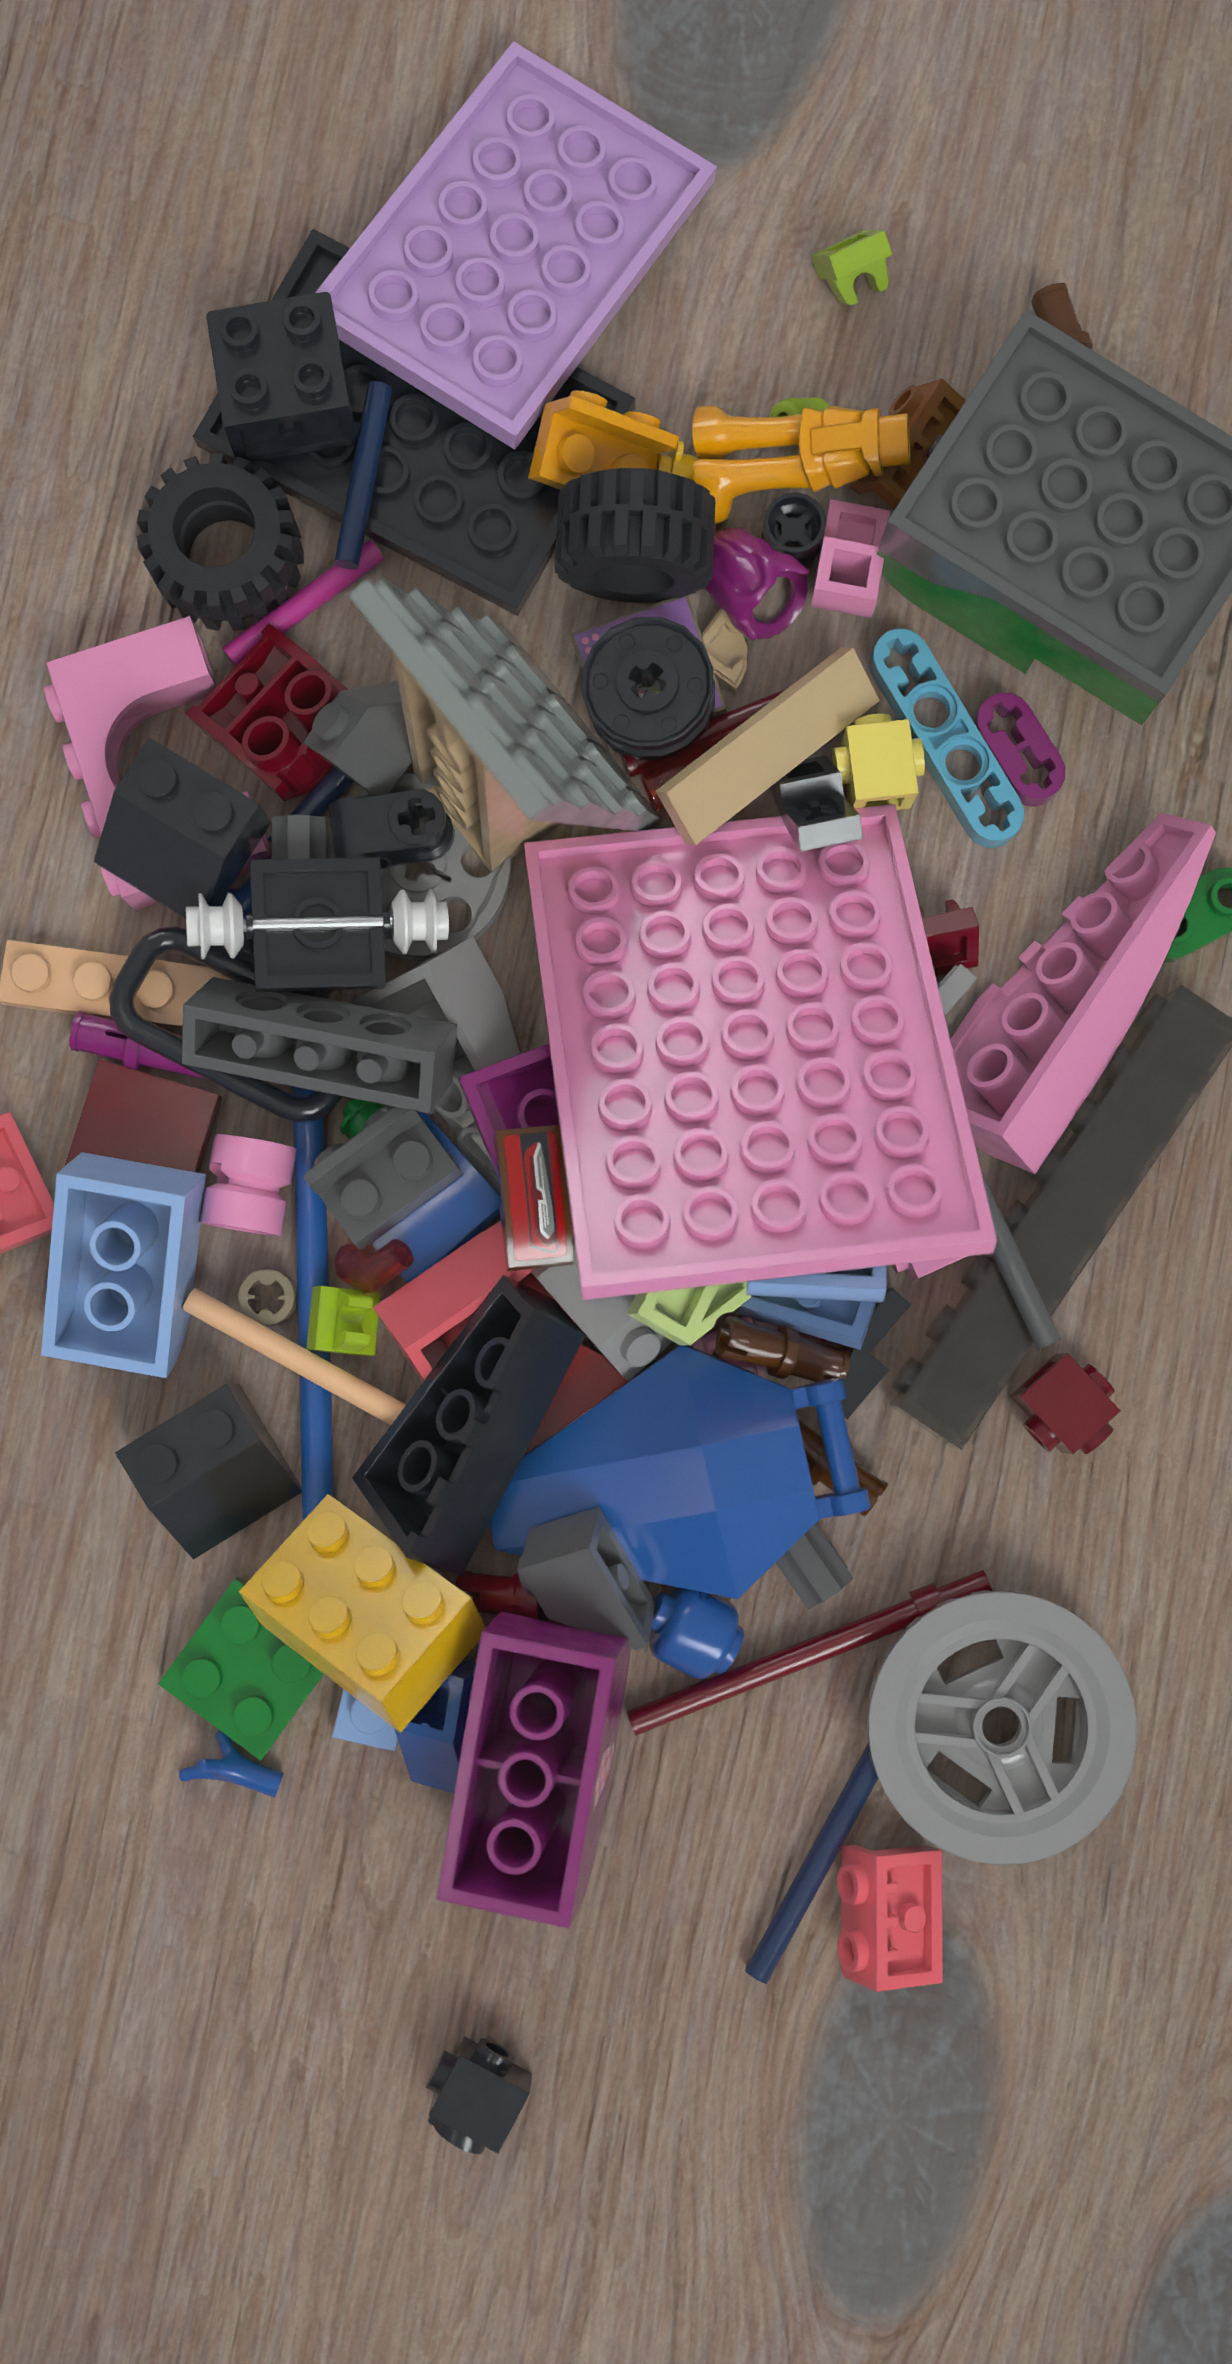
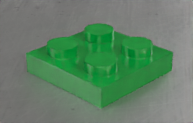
[158,1577,324,1761]

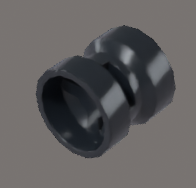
[761,492,826,569]

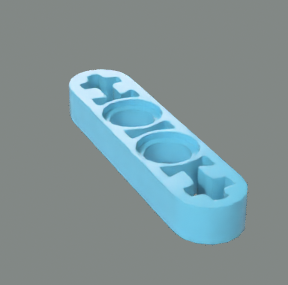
[870,629,1024,848]

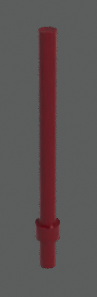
[627,1570,992,1735]

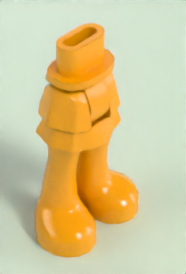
[692,405,911,524]

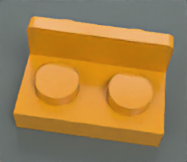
[528,391,679,490]

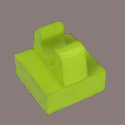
[811,229,892,305]
[306,1286,381,1356]

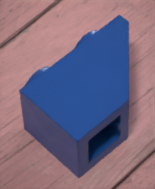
[394,1660,476,1794]

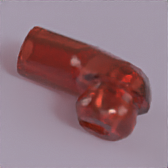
[334,1239,414,1294]

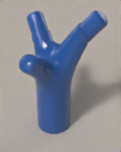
[179,1731,284,1798]

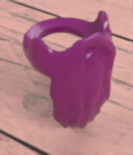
[704,527,809,641]

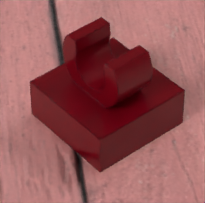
[919,899,980,976]

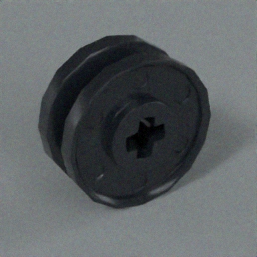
[582,617,715,761]

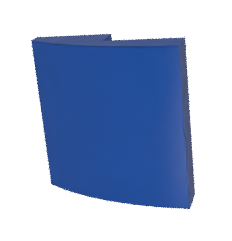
[372,1111,501,1283]

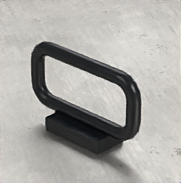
[109,926,343,1122]

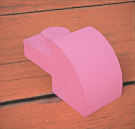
[810,499,891,618]

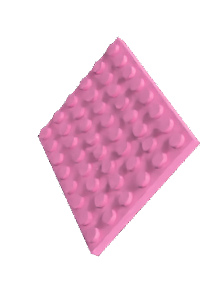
[524,804,997,1300]

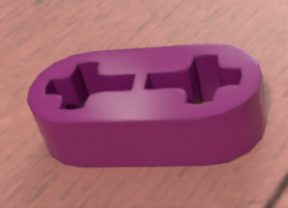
[973,692,1066,807]

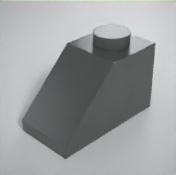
[303,680,412,796]
[518,1506,656,1650]

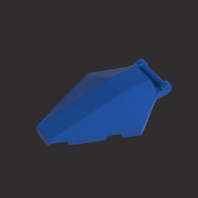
[489,1345,871,1599]

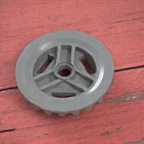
[866,1590,1137,1865]

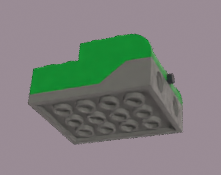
[877,310,1232,725]

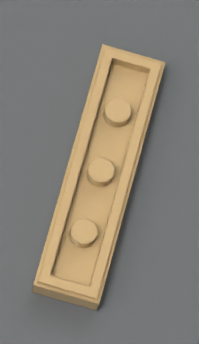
[656,647,880,846]

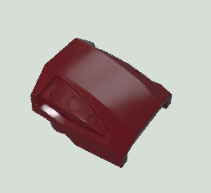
[185,623,349,802]

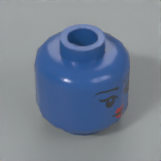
[649,1587,744,1679]

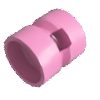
[199,1134,297,1237]

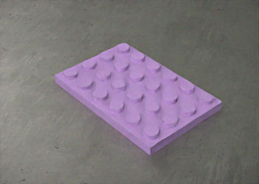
[315,41,717,450]

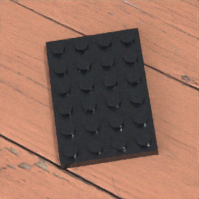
[193,229,635,616]

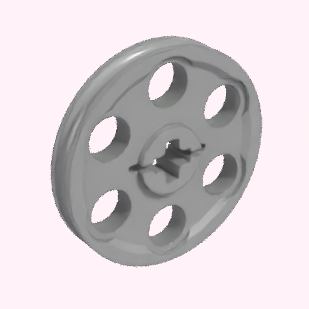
[327,773,511,961]

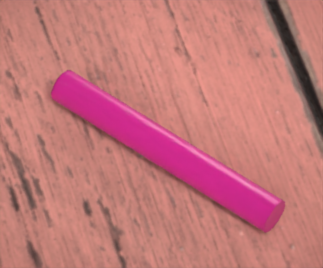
[222,539,384,666]

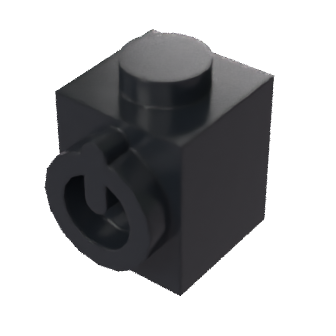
[426,2036,532,2154]

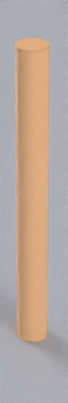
[182,1288,406,1425]

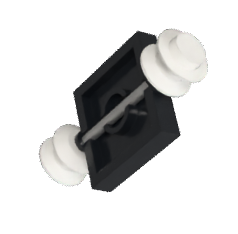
[186,857,449,992]

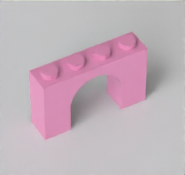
[44,616,271,910]

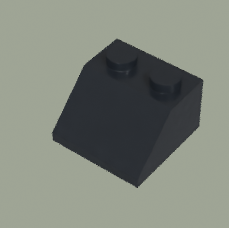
[94,737,271,919]
[115,1384,302,1560]

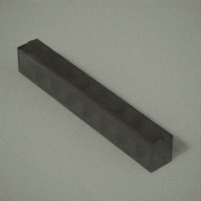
[890,985,1232,1450]

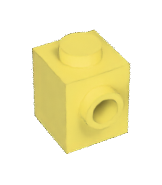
[832,714,925,810]

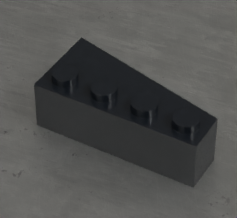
[352,1275,586,1576]

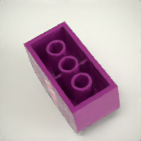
[436,1612,631,1929]

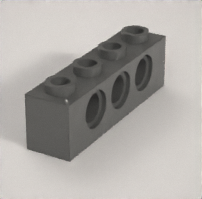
[182,977,457,1113]

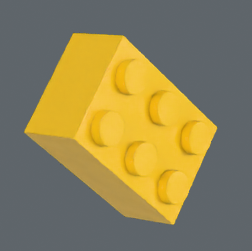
[239,1494,486,1733]

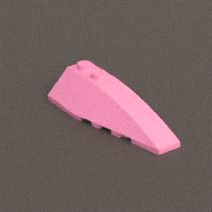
[950,813,1216,1174]

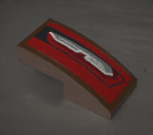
[494,1125,574,1271]

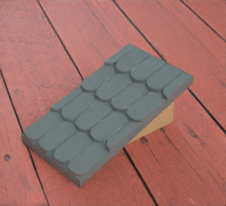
[347,577,662,873]

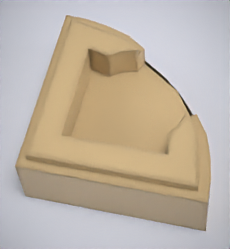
[701,609,748,694]

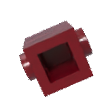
[1010,1353,1121,1454]

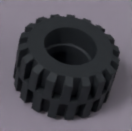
[136,453,304,631]
[555,468,716,603]

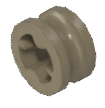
[238,1269,297,1327]

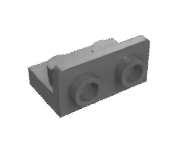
[303,1105,463,1250]

